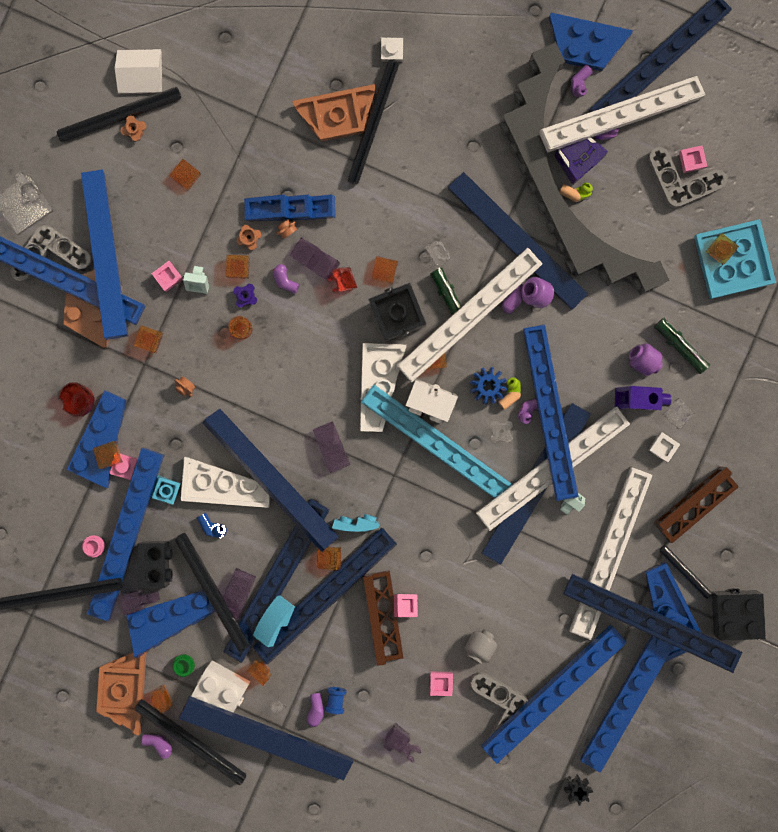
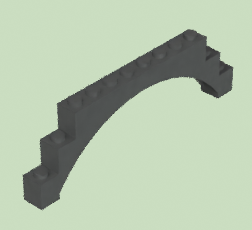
[500,42,669,295]

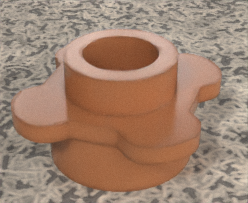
[121,116,147,141]
[276,219,297,239]
[236,225,262,250]
[174,377,195,397]

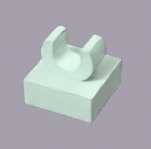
[183,266,209,294]
[560,493,585,515]

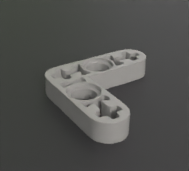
[647,147,727,209]
[10,225,94,282]
[470,672,528,738]

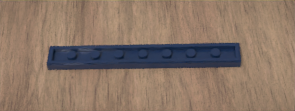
[588,0,732,113]
[448,172,588,310]
[481,403,591,565]
[203,409,339,552]
[223,499,330,663]
[253,528,397,664]
[563,574,743,673]
[179,696,353,781]

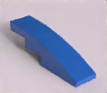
[244,194,336,221]

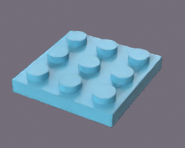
[694,219,776,299]

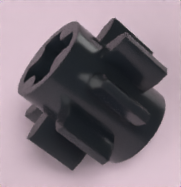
[564,774,593,806]

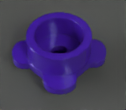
[233,284,257,308]

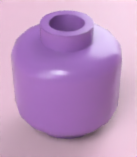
[521,277,554,308]
[629,343,663,376]

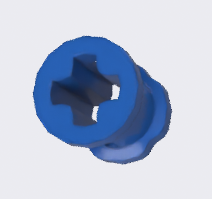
[324,687,347,714]

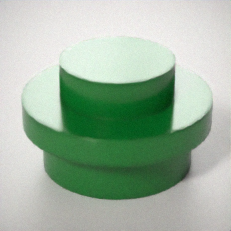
[172,654,195,677]

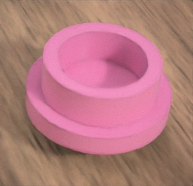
[82,535,105,558]

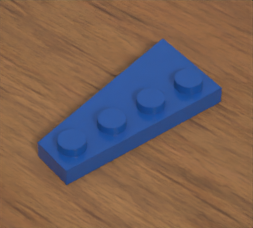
[67,390,126,488]
[645,562,701,662]
[126,590,216,658]

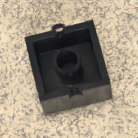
[369,283,426,343]
[712,588,766,640]

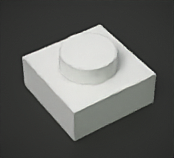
[381,38,403,62]
[648,432,680,463]

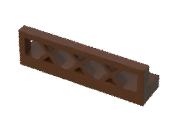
[654,467,739,543]
[363,570,404,666]

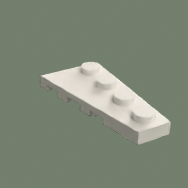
[360,343,406,432]
[181,457,270,508]

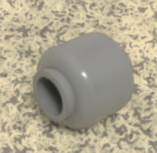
[464,630,497,665]

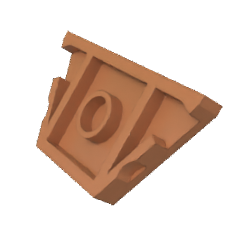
[292,84,375,142]
[63,269,108,348]
[96,651,147,735]

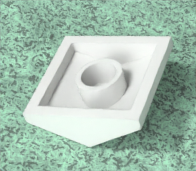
[115,49,162,95]

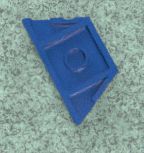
[549,13,633,71]

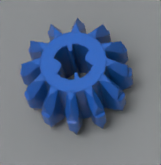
[470,367,507,404]

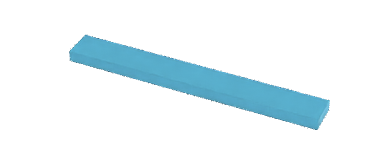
[361,384,513,498]

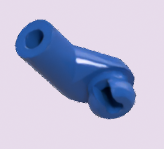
[197,513,227,538]

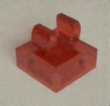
[328,267,358,292]

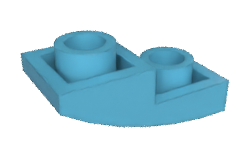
[151,475,181,504]
[332,514,380,532]
[253,596,295,647]

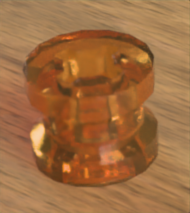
[229,316,253,340]

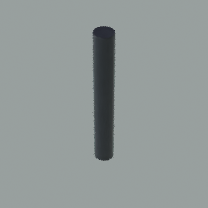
[660,545,713,599]

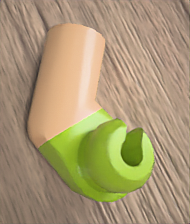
[559,182,593,202]
[498,377,521,410]

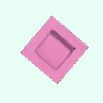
[679,145,707,173]
[151,261,183,292]
[110,453,138,480]
[394,594,418,617]
[430,671,453,696]

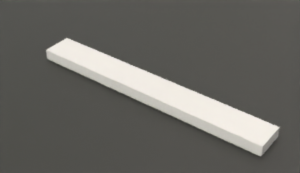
[539,76,706,153]
[397,248,542,383]
[476,407,630,531]
[569,467,652,640]

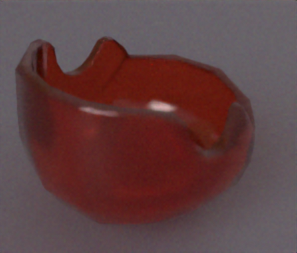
[59,382,95,417]

